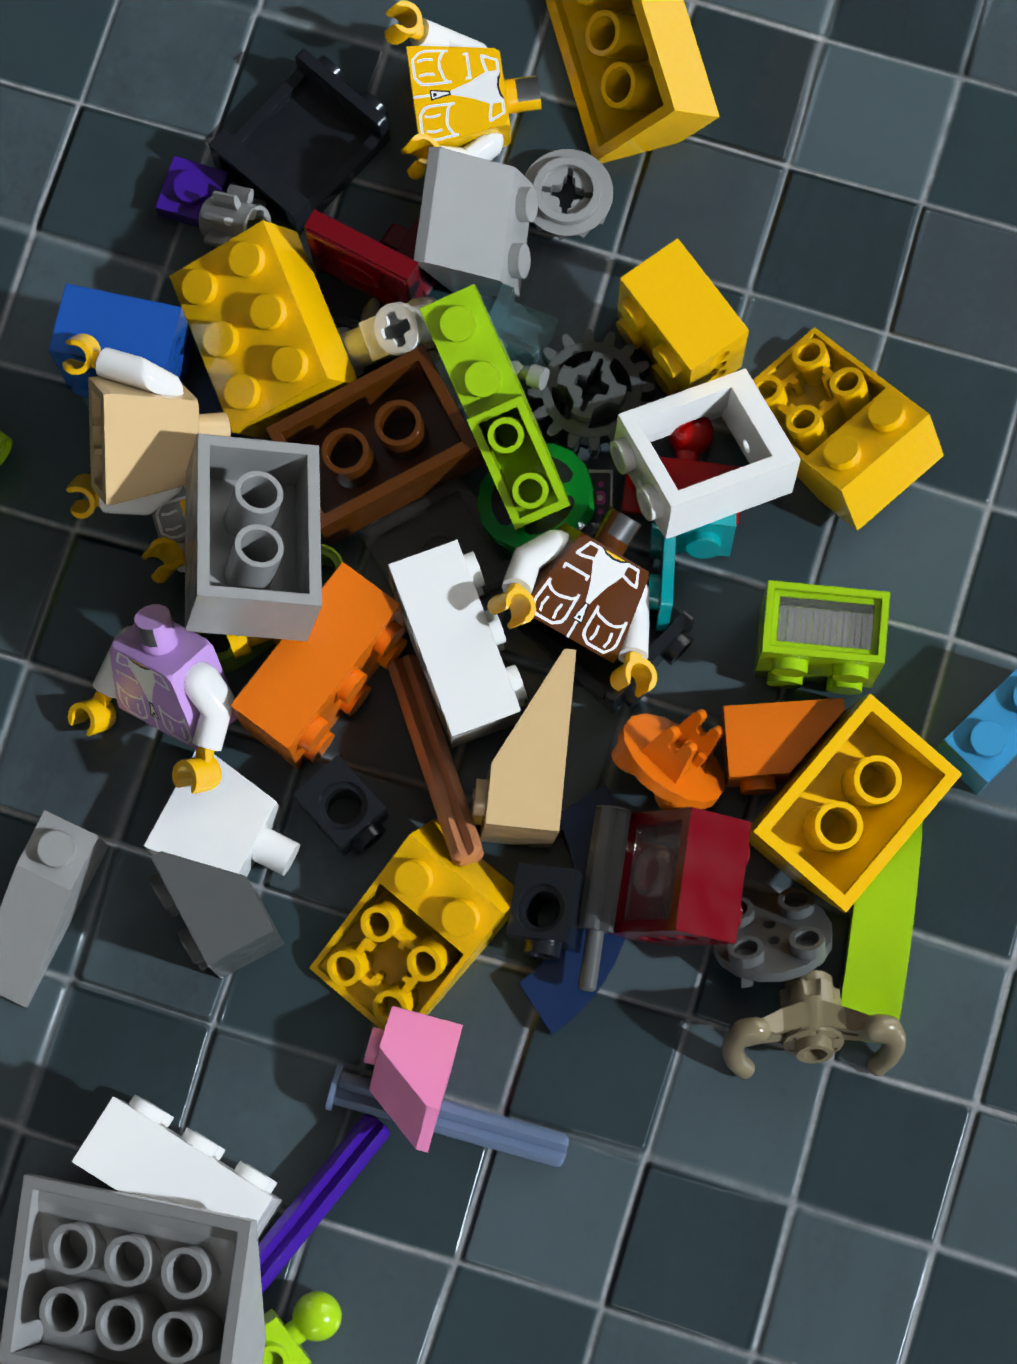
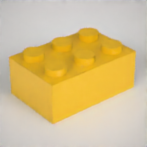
[169,220,357,439]

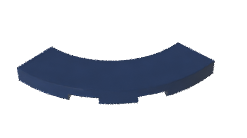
[519,784,625,1035]

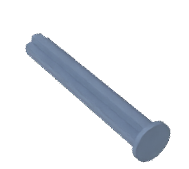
[325,1062,569,1167]

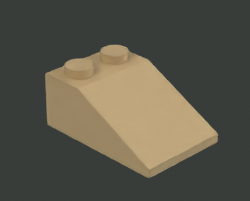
[470,649,577,849]

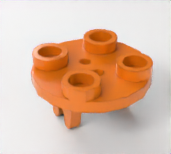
[611,709,725,810]

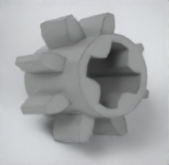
[199,184,271,248]

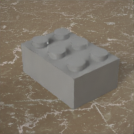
[185,433,322,641]

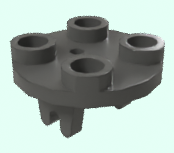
[711,887,832,988]

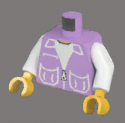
[67,604,237,794]

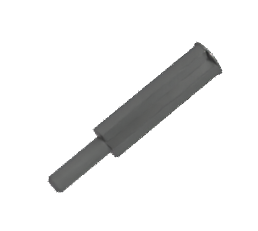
[578,805,632,992]

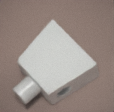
[144,751,300,877]

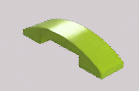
[839,822,923,1044]

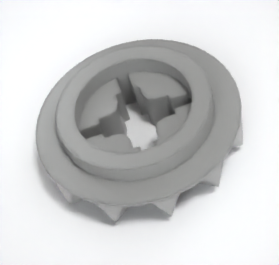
[525,149,613,240]

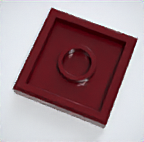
[304,209,423,305]

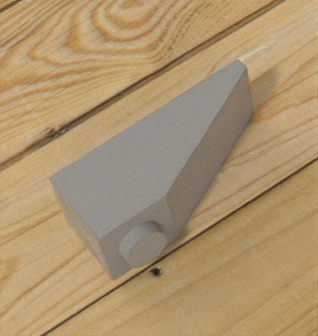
[0,810,109,1008]

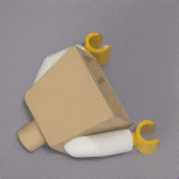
[62,334,231,519]

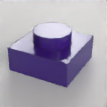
[155,156,231,228]

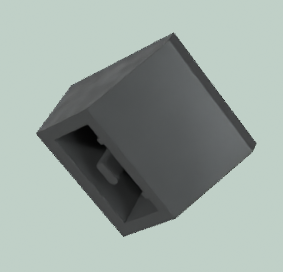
[149,851,285,979]

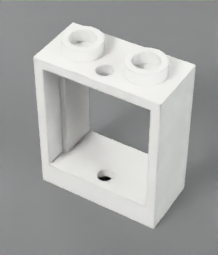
[610,368,801,540]

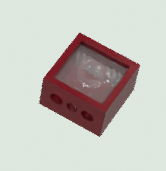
[605,807,751,947]

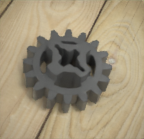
[528,329,655,458]

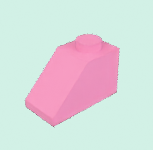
[364,1006,463,1153]

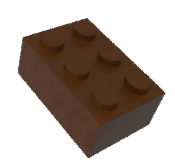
[266,344,485,546]

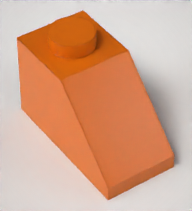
[720,698,845,795]

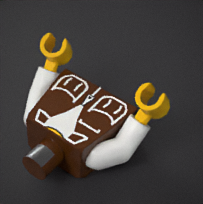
[487,507,657,698]

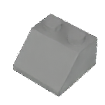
[414,147,538,297]

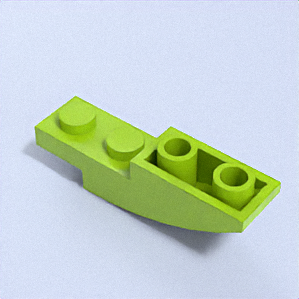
[419,284,571,530]

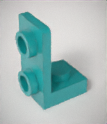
[647,513,737,631]

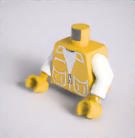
[384,1,542,180]

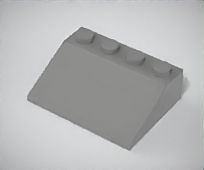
[0,1173,266,1364]

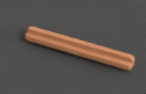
[388,654,484,867]

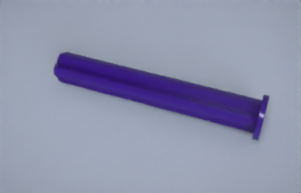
[258,1114,390,1294]

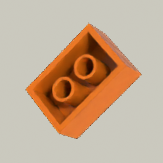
[230,562,408,770]

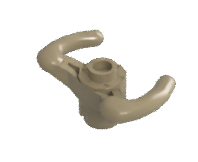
[721,970,906,1079]

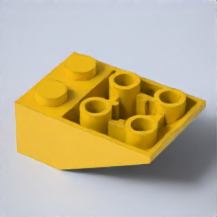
[753,327,944,531]
[309,819,514,1030]

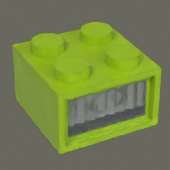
[754,580,891,695]

